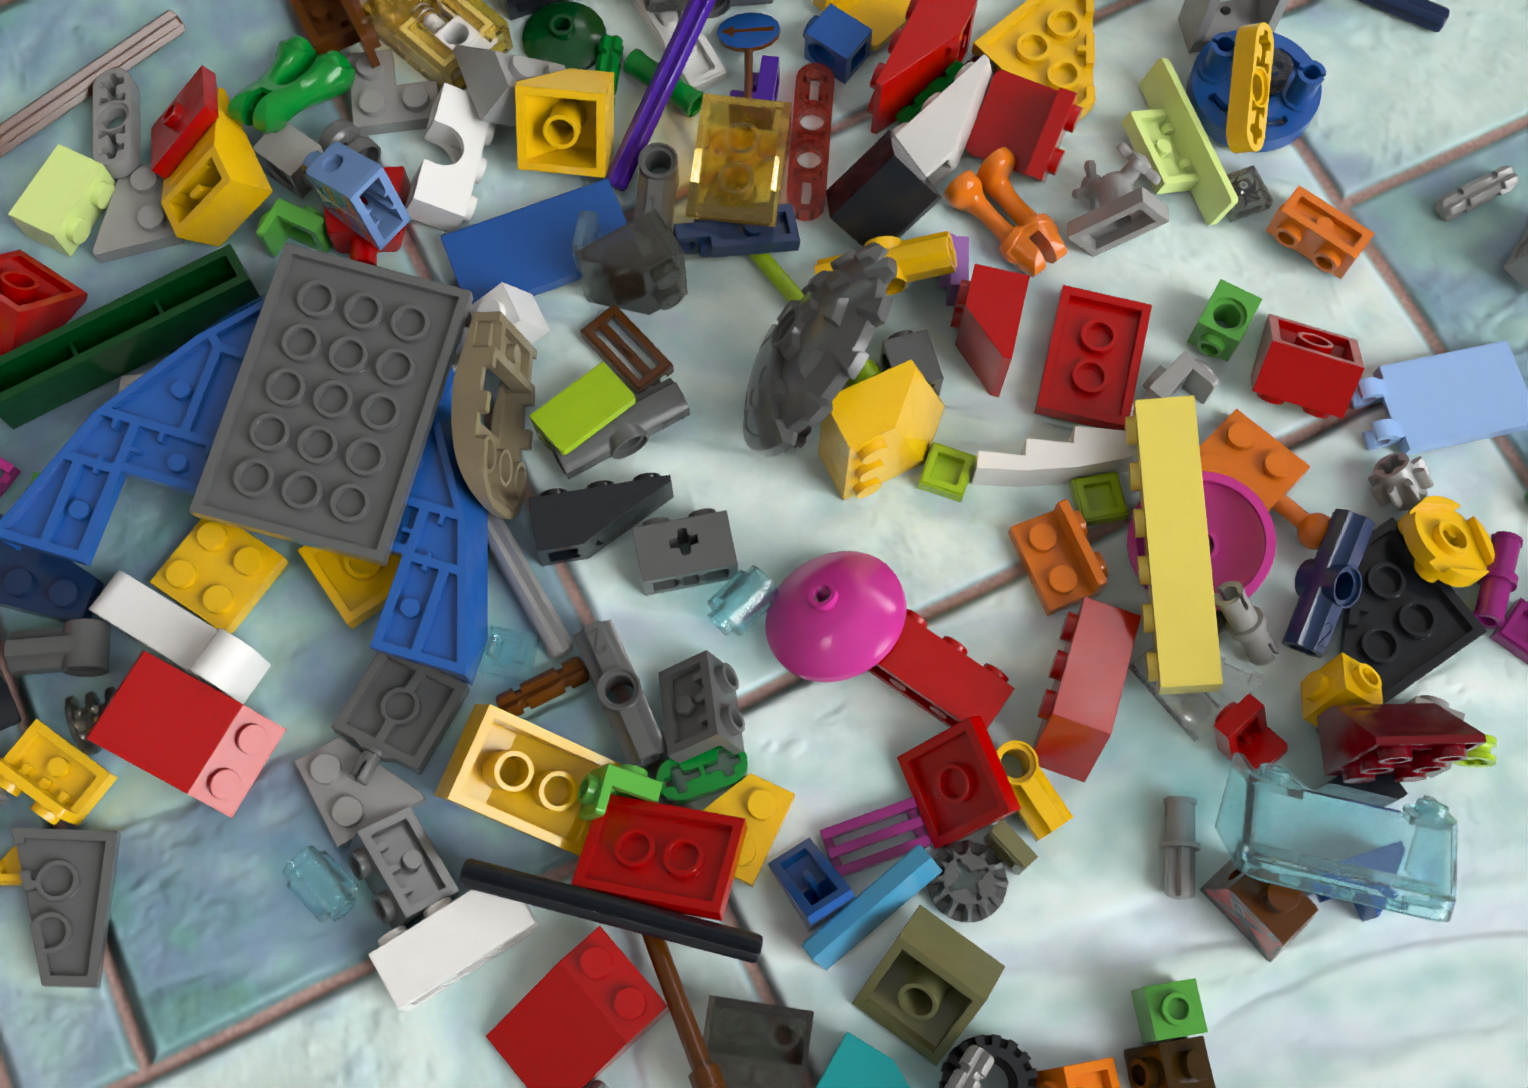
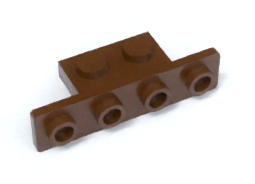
[290,0,382,69]

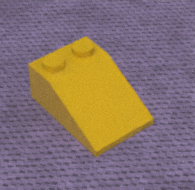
[434,704,620,856]

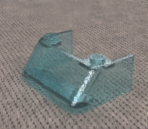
[1215,752,1458,922]

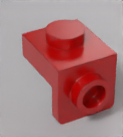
[1213,693,1288,780]

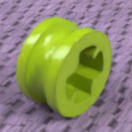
[1452,734,1497,768]

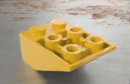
[161,87,273,247]

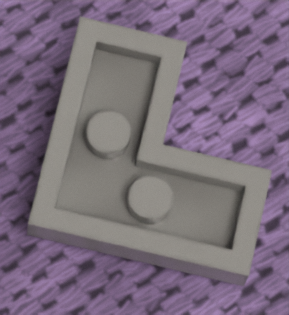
[348,49,440,136]

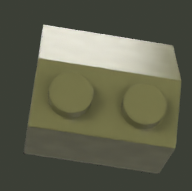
[852,905,1005,1066]

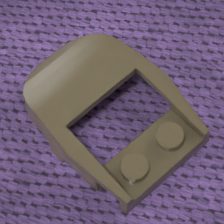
[451,311,537,519]

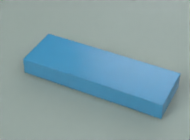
[801,844,942,971]

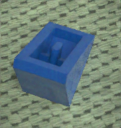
[768,837,855,932]

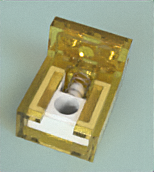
[362,0,513,90]

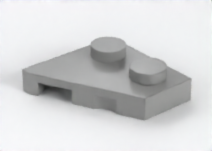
[295,737,428,850]

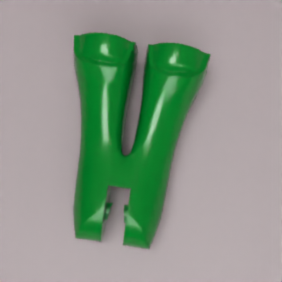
[227,35,355,134]

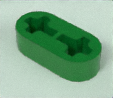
[656,745,748,805]

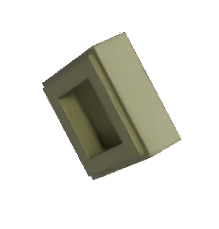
[984,819,1038,875]

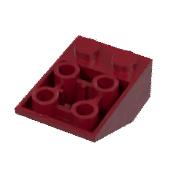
[1317,703,1486,784]

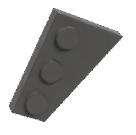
[11,827,121,988]

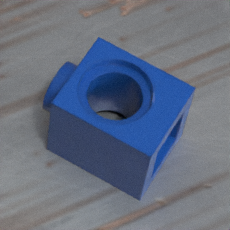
[803,3,872,84]

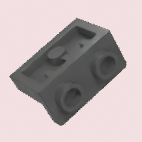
[658,650,745,763]
[347,806,459,930]

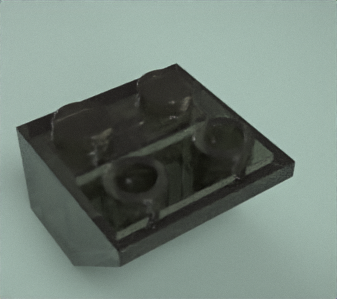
[703,995,814,1088]

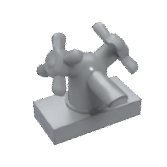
[1067,143,1169,257]

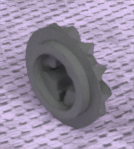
[927,840,1009,923]

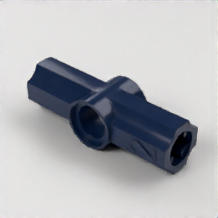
[1282,508,1376,658]

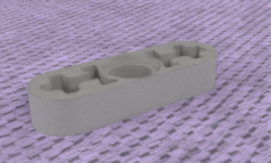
[92,68,141,179]

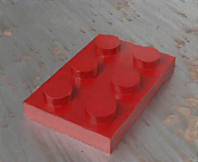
[1034,285,1152,431]
[571,794,748,921]

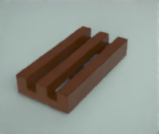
[580,304,674,395]

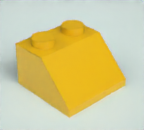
[515,68,614,178]

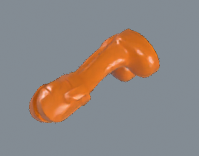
[943,147,1068,278]

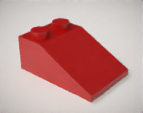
[85,650,286,818]
[486,926,669,1088]

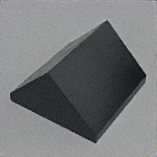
[826,130,942,248]

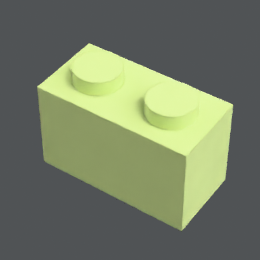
[8,144,116,257]

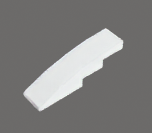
[971,426,1137,487]

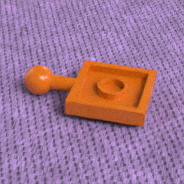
[1199,408,1330,550]

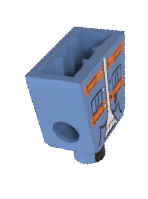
[302,142,411,251]

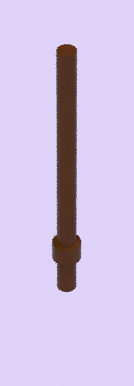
[642,934,726,1088]

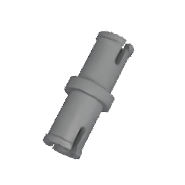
[1214,581,1279,666]

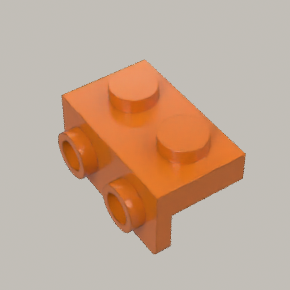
[1266,185,1375,279]

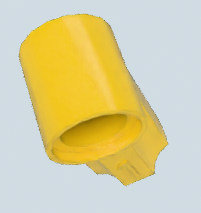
[996,740,1073,842]

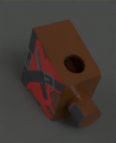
[1199,854,1319,962]

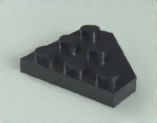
[1340,517,1487,704]

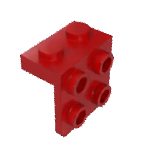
[966,70,1083,183]

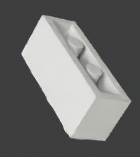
[368,889,542,1012]

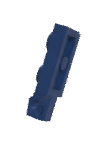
[672,203,801,258]

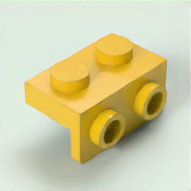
[0,719,118,826]

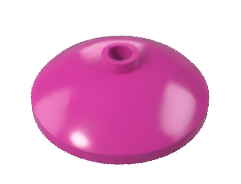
[1127,471,1276,612]
[765,551,907,682]

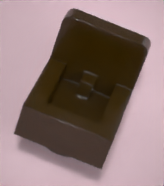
[1124,1036,1216,1088]

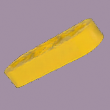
[1226,22,1274,154]

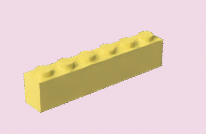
[1125,395,1223,695]

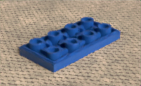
[440,178,640,305]

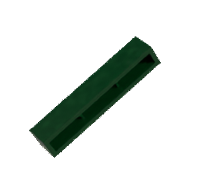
[0,244,260,430]

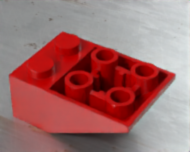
[867,0,978,134]

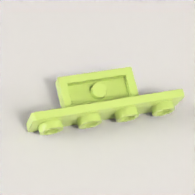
[1121,58,1238,225]

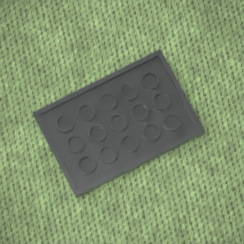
[189,243,473,566]

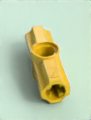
[814,231,957,296]

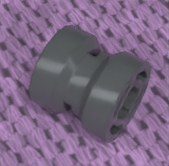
[318,118,381,163]

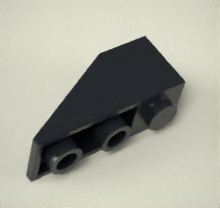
[529,472,674,567]

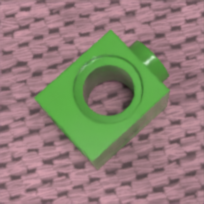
[1187,279,1262,362]
[1131,978,1208,1043]

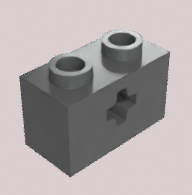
[632,508,738,596]

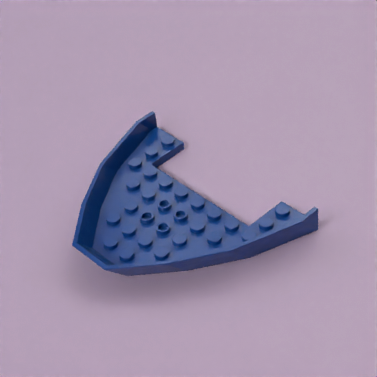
[0,293,488,685]

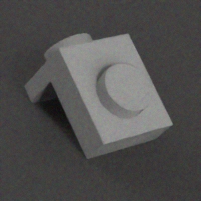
[1142,351,1220,404]

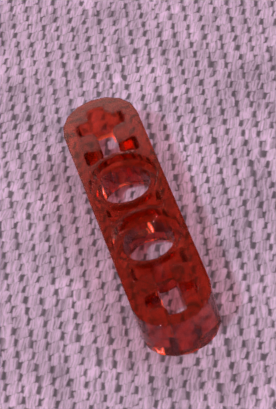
[786,63,835,221]

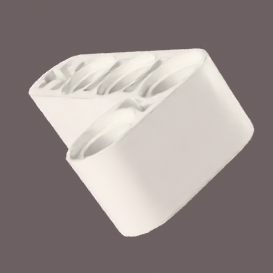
[89,570,272,704]

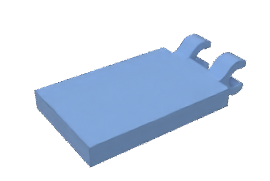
[1350,340,1528,455]

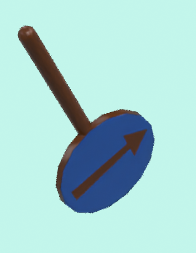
[717,12,781,102]

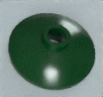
[522,1,607,70]

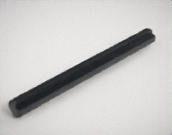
[459,858,763,963]

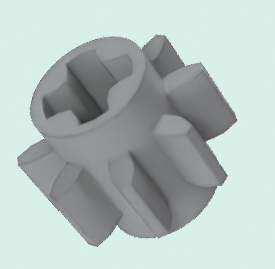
[1368,452,1434,511]

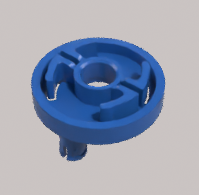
[1186,30,1326,153]

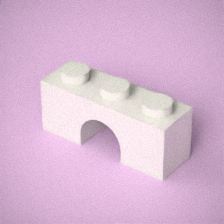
[405,83,497,233]

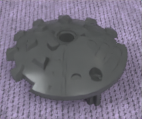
[743,242,897,457]

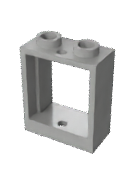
[1178,0,1289,54]

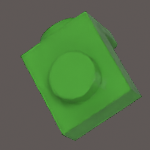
[256,198,333,257]
[577,764,663,821]

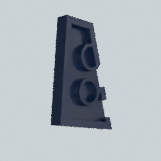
[0,515,104,623]

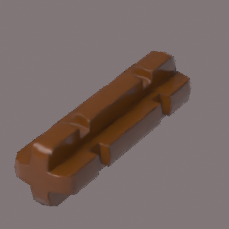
[495,656,589,717]

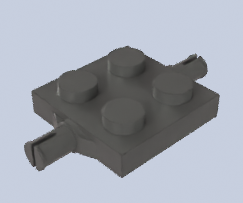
[331,652,470,786]

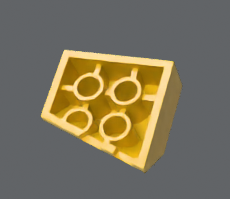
[818,359,945,500]

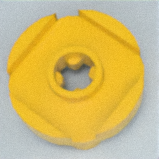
[1397,496,1495,587]

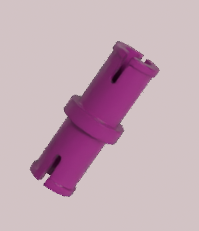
[1473,531,1524,629]

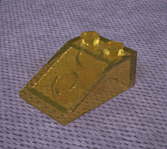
[685,93,792,227]

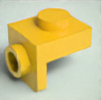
[1300,652,1383,727]

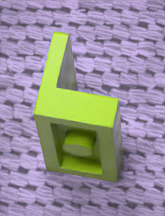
[529,361,636,455]

